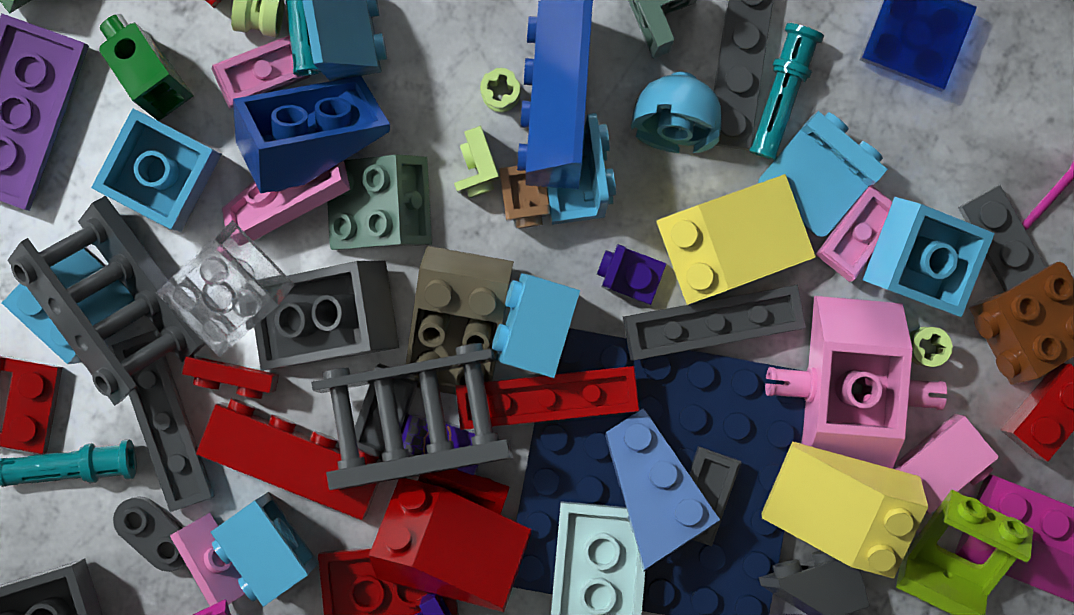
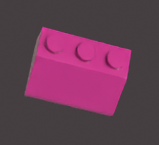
[954,474,1074,602]

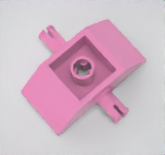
[765,296,947,469]

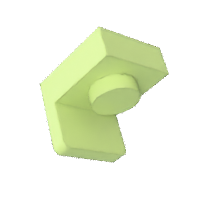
[454,126,500,198]

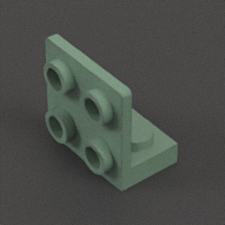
[327,154,432,250]

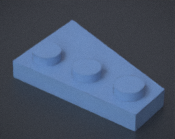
[605,408,720,572]

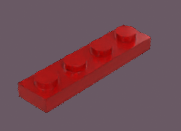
[455,366,639,430]

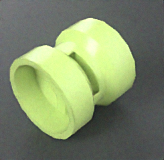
[231,0,285,37]

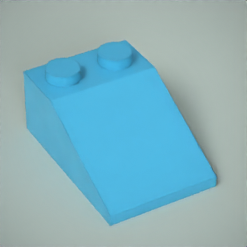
[303,0,387,81]

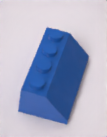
[517,0,593,189]

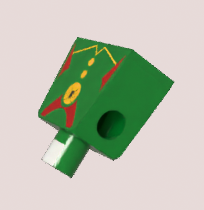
[99,14,194,121]

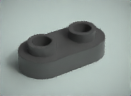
[113,496,186,572]

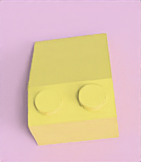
[656,174,816,305]
[761,441,928,579]

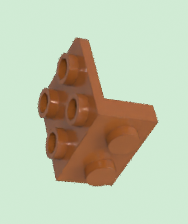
[969,262,1074,385]

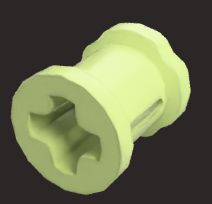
[480,68,521,112]
[909,327,953,367]

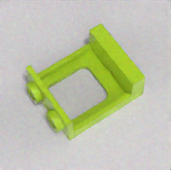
[896,489,1033,615]

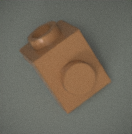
[499,166,550,228]

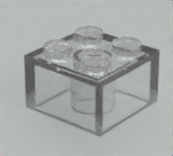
[156,220,295,357]

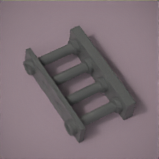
[7,196,211,406]
[311,343,513,490]

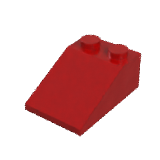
[369,478,531,612]

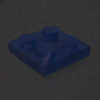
[859,0,977,92]

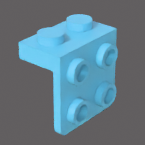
[758,111,888,237]
[547,113,616,225]

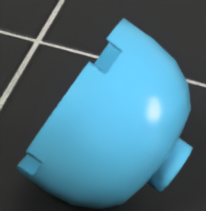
[631,72,721,153]

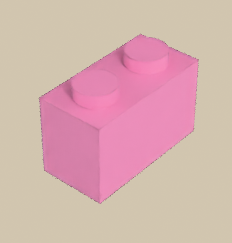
[893,414,999,514]

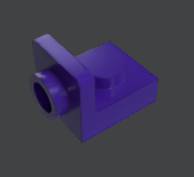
[596,244,667,305]

